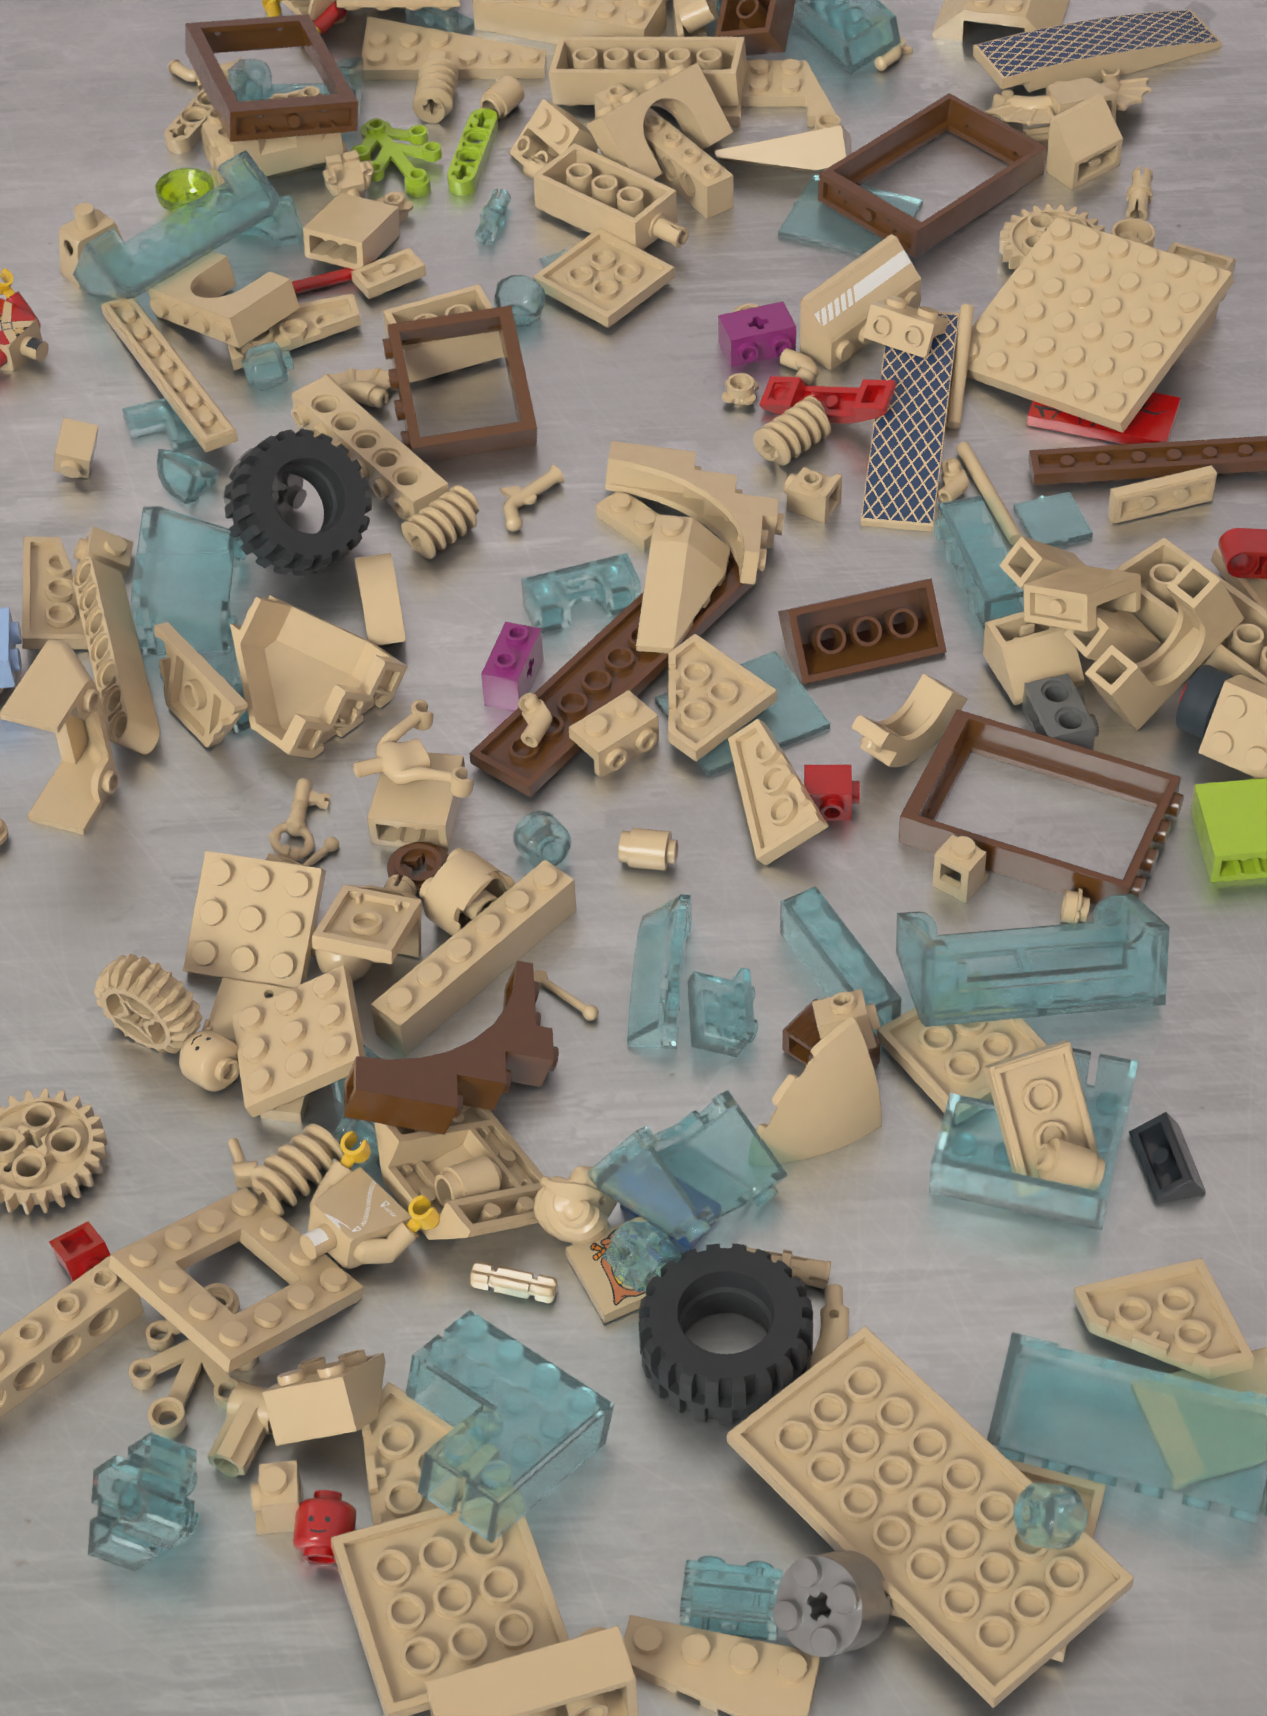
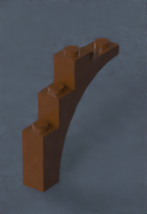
[344,960,559,1135]

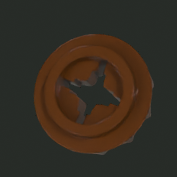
[387,842,448,891]

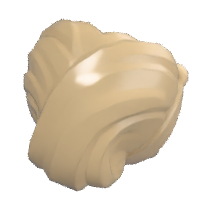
[533,1166,619,1243]

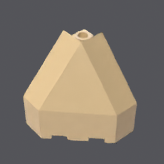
[230,595,408,759]

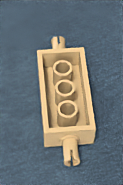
[524,143,689,250]

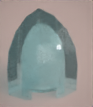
[157,449,220,504]

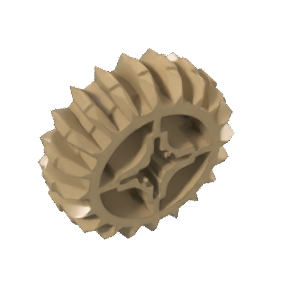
[94,954,203,1054]

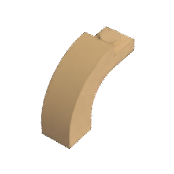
[851,674,968,767]

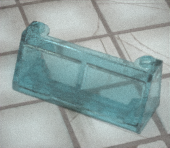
[896,894,1170,1027]

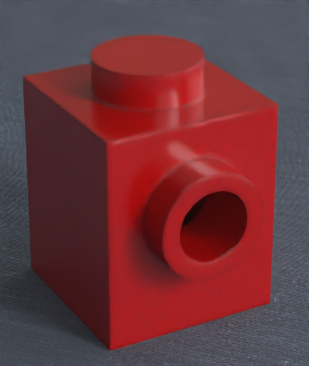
[804,764,860,821]

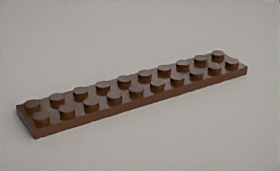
[469,551,762,797]

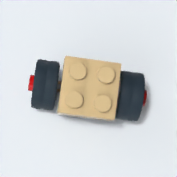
[1176,665,1267,779]

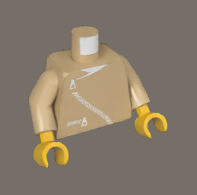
[300,1131,440,1269]

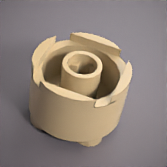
[419,848,515,936]

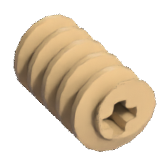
[413,57,459,123]
[754,396,831,466]
[401,485,479,559]
[251,1124,344,1217]

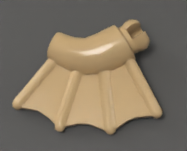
[323,367,391,408]

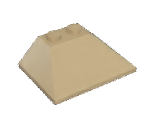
[932,0,1070,41]
[374,1105,544,1240]

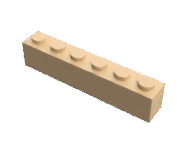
[371,860,577,1056]

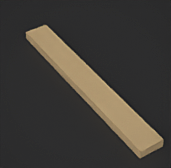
[101,294,238,452]

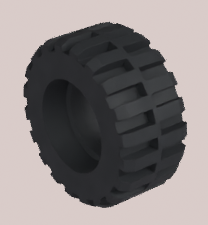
[224,429,372,576]
[638,1243,813,1424]

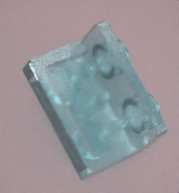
[687,967,758,1058]

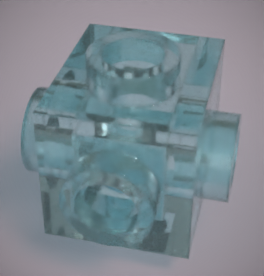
[602,1220,682,1292]

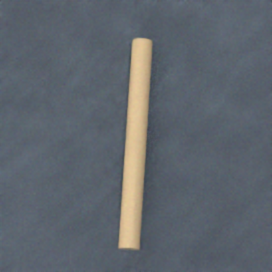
[947,304,974,429]
[956,442,1022,545]

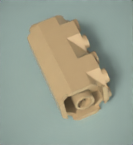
[201,86,348,192]

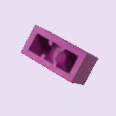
[718,301,796,367]
[481,621,544,711]

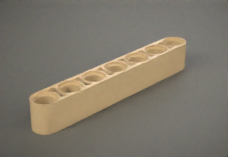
[73,557,160,755]

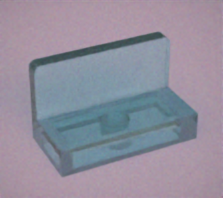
[405,7,474,35]

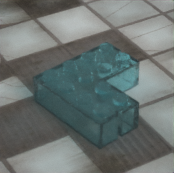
[929,1048,1139,1230]
[405,1310,614,1543]

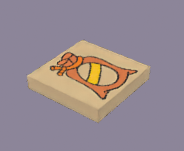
[566,1214,672,1324]

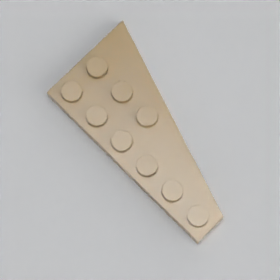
[359,16,547,80]

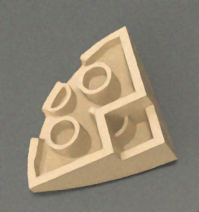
[750,1017,882,1166]

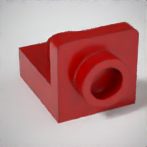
[49,1221,110,1282]

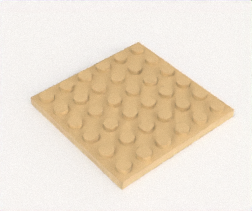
[966,217,1234,432]

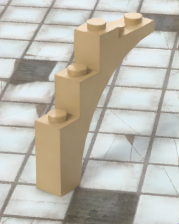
[605,441,784,585]

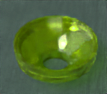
[155,168,215,217]

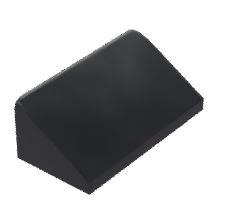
[1129,1112,1206,1204]

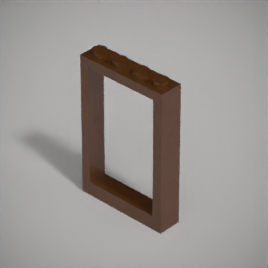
[185,14,358,142]
[818,93,1047,258]
[898,709,1184,915]

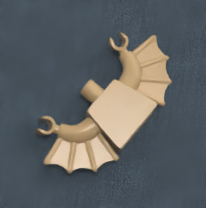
[985,69,1152,126]

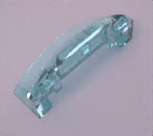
[627,894,692,1049]

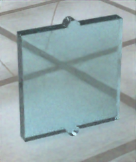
[1013,492,1093,547]

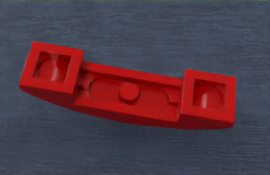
[759,376,897,424]

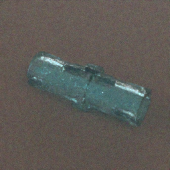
[475,189,511,245]

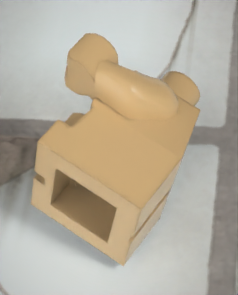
[323,150,374,198]

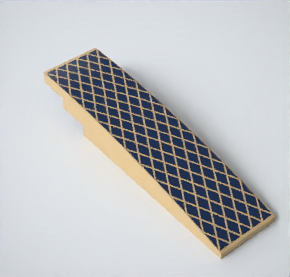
[973,10,1222,92]
[861,312,959,532]

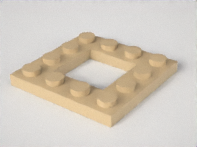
[109,1187,364,1373]

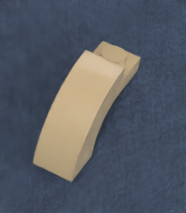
[354,553,406,646]

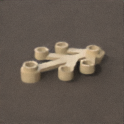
[128,1283,259,1439]

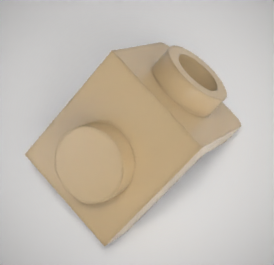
[73,526,133,576]

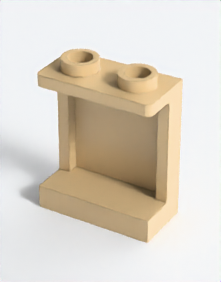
[1024,564,1141,632]

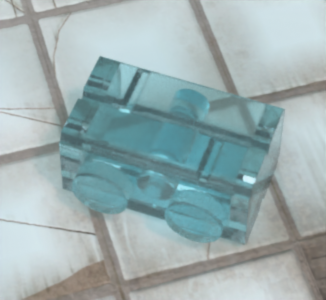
[680,1556,783,1641]

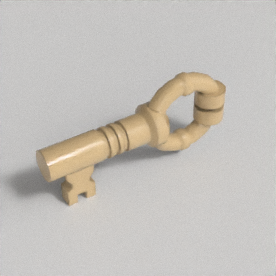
[269,778,331,861]

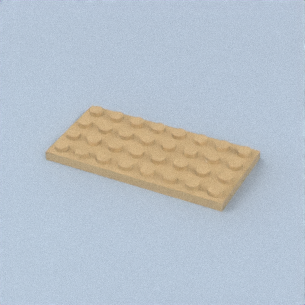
[727,1326,1134,1708]

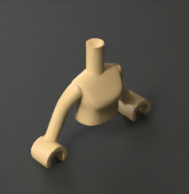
[353,699,474,798]

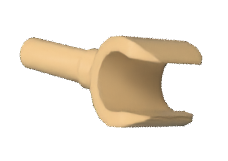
[228,1138,258,1188]

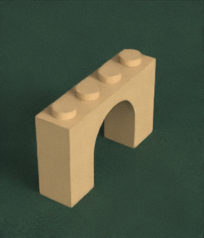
[587,62,733,179]
[147,249,300,348]
[999,536,1162,663]
[1085,558,1244,731]

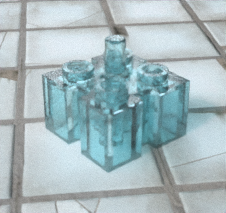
[88,1432,200,1572]

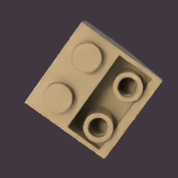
[1046,93,1123,190]
[509,99,599,166]
[983,611,1085,705]
[262,1349,386,1446]

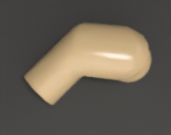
[780,348,819,386]
[937,458,969,505]
[518,693,552,747]

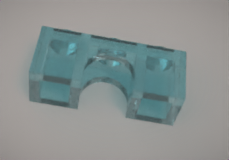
[521,553,641,633]

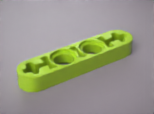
[447,108,498,196]

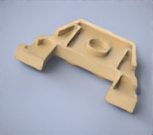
[721,59,836,127]

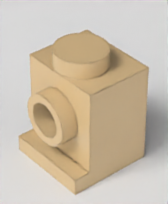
[784,467,842,524]
[932,834,989,903]
[251,1460,303,1535]

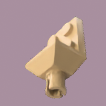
[312,875,421,964]

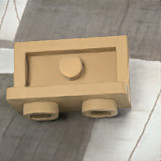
[863,296,949,357]
[569,690,659,778]

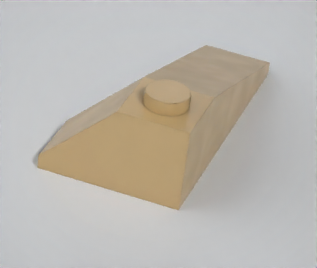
[715,125,852,174]
[636,515,730,653]

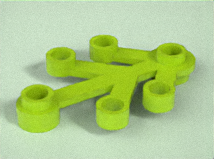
[351,118,442,198]

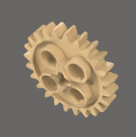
[999,204,1105,270]
[0,1088,108,1215]

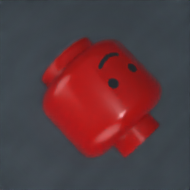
[293,1490,357,1564]

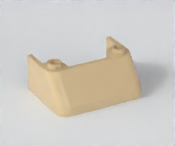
[0,639,119,835]

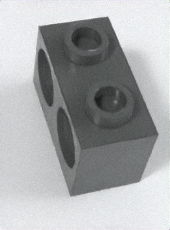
[1022,673,1099,750]

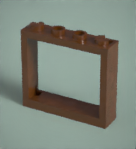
[382,305,537,462]

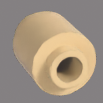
[480,75,524,119]
[618,828,679,871]
[1035,1138,1105,1193]
[434,1155,502,1207]

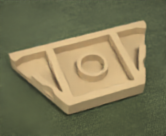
[154,622,248,748]

